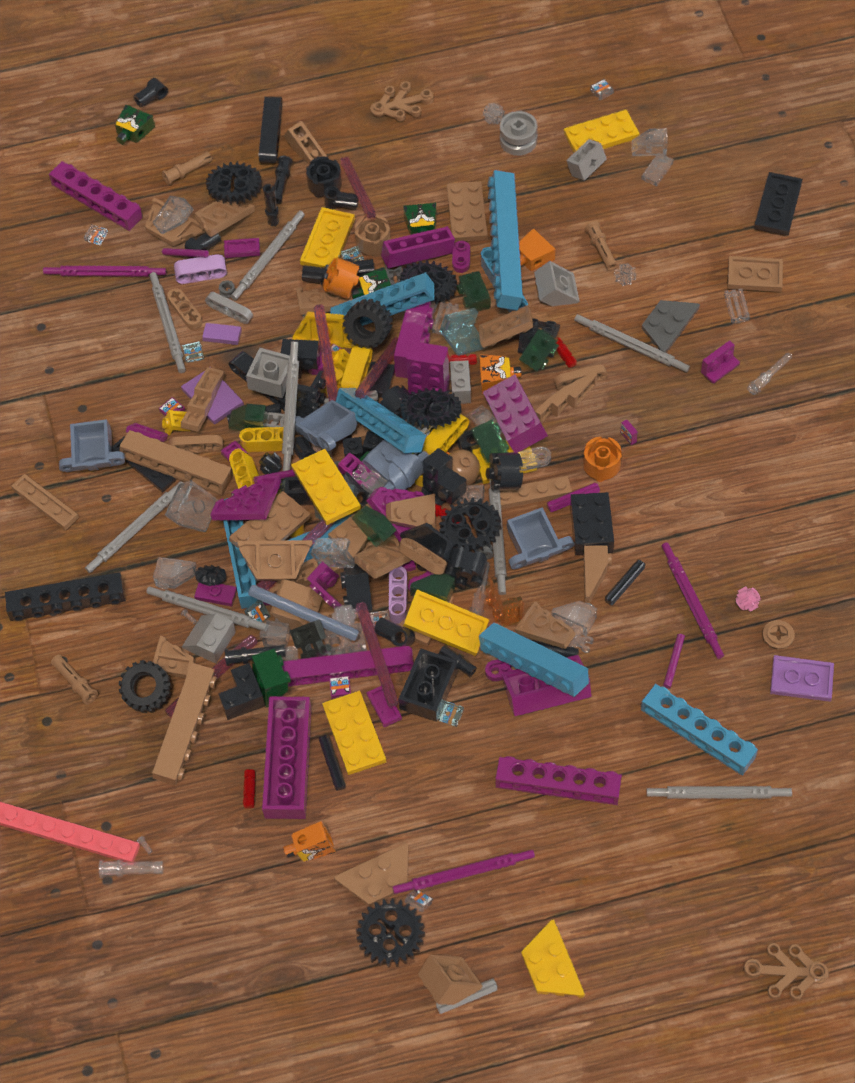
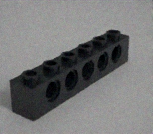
[5,572,126,621]

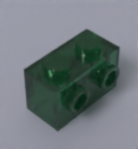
[457,271,491,314]
[519,328,559,371]
[471,419,509,465]

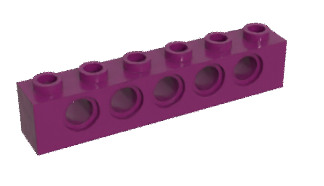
[49,161,143,231]
[496,756,622,805]

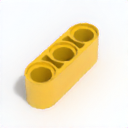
[341,346,373,391]
[422,414,470,455]
[239,427,284,452]
[229,449,259,489]

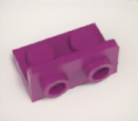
[701,340,740,383]

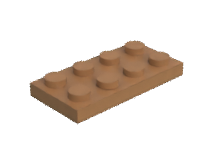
[447,181,487,242]
[229,491,311,548]

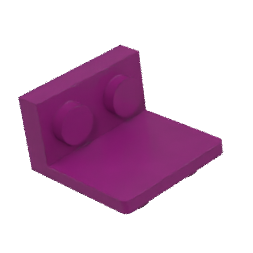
[307,561,347,612]

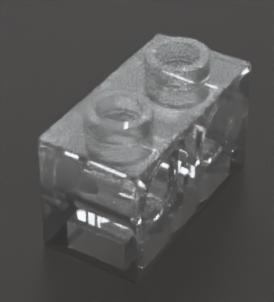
[324,623,367,656]

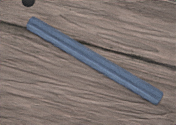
[248,585,359,641]

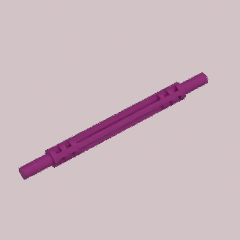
[43,266,166,277]
[661,542,724,659]
[392,849,535,894]

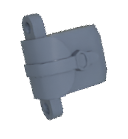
[295,400,357,451]
[59,419,125,472]
[362,440,429,490]
[507,507,574,569]

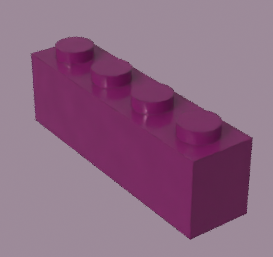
[381,226,455,268]

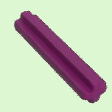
[547,483,600,512]

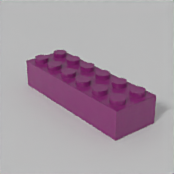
[262,697,311,819]

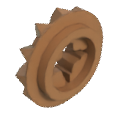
[762,620,795,650]

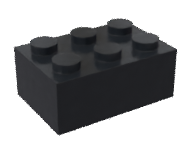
[570,492,614,555]
[399,648,458,722]

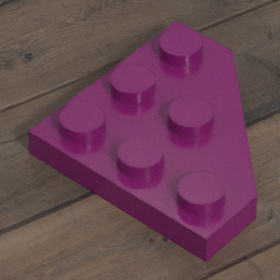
[210,476,281,520]
[366,487,425,542]

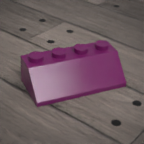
[502,655,592,716]

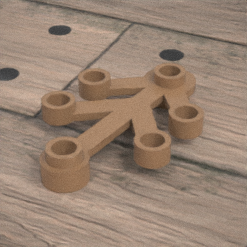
[370,81,433,121]
[744,943,829,1001]

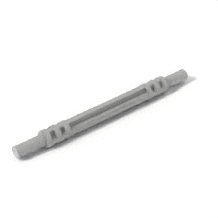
[231,211,305,300]
[150,272,186,373]
[575,314,690,372]
[282,342,299,471]
[489,479,507,595]
[85,481,185,573]
[147,586,268,632]
[646,786,792,799]

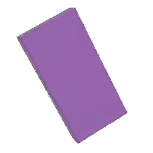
[202,323,242,345]

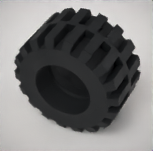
[343,298,393,349]
[118,660,172,713]

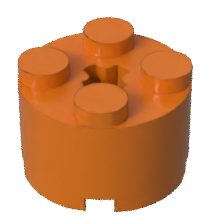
[323,257,359,299]
[583,437,622,482]

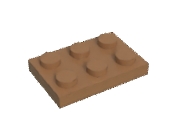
[728,256,783,292]
[479,305,533,348]

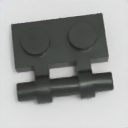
[289,619,332,659]

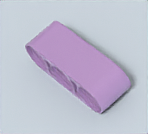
[174,255,227,284]
[389,566,408,624]

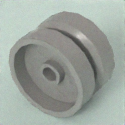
[500,111,537,156]

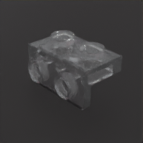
[311,538,355,569]

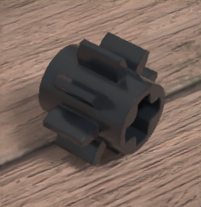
[259,452,282,475]

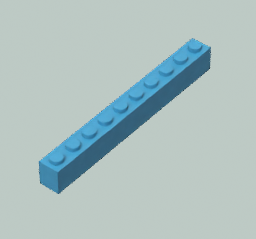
[488,170,523,310]

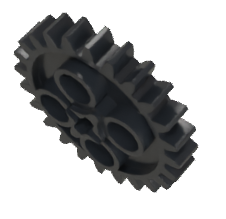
[206,161,262,205]
[400,260,458,304]
[400,388,462,429]
[439,497,502,553]
[356,898,425,968]

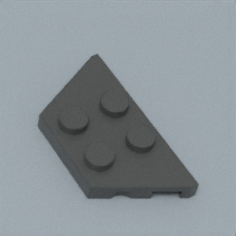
[642,300,700,353]

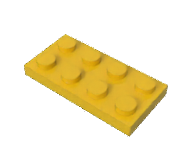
[564,110,640,153]
[300,207,355,268]
[291,449,361,525]
[403,590,489,656]
[322,691,386,775]

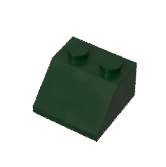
[252,649,291,708]

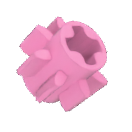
[736,586,760,612]

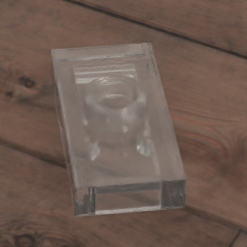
[642,153,674,186]

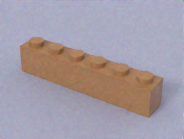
[119,430,232,495]
[152,662,217,786]

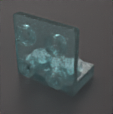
[439,308,487,356]

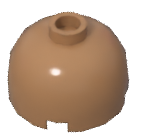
[449,449,480,488]

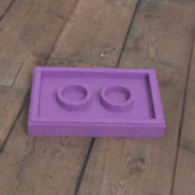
[181,367,243,425]
[770,655,834,702]

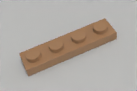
[11,474,79,530]
[500,476,572,509]

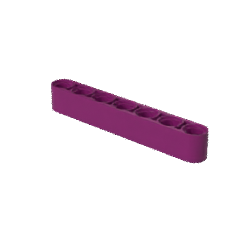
[282,646,414,687]

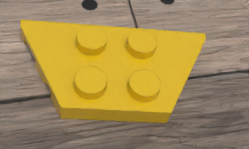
[292,311,359,348]
[521,920,585,998]

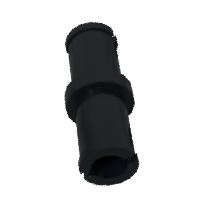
[438,644,477,677]

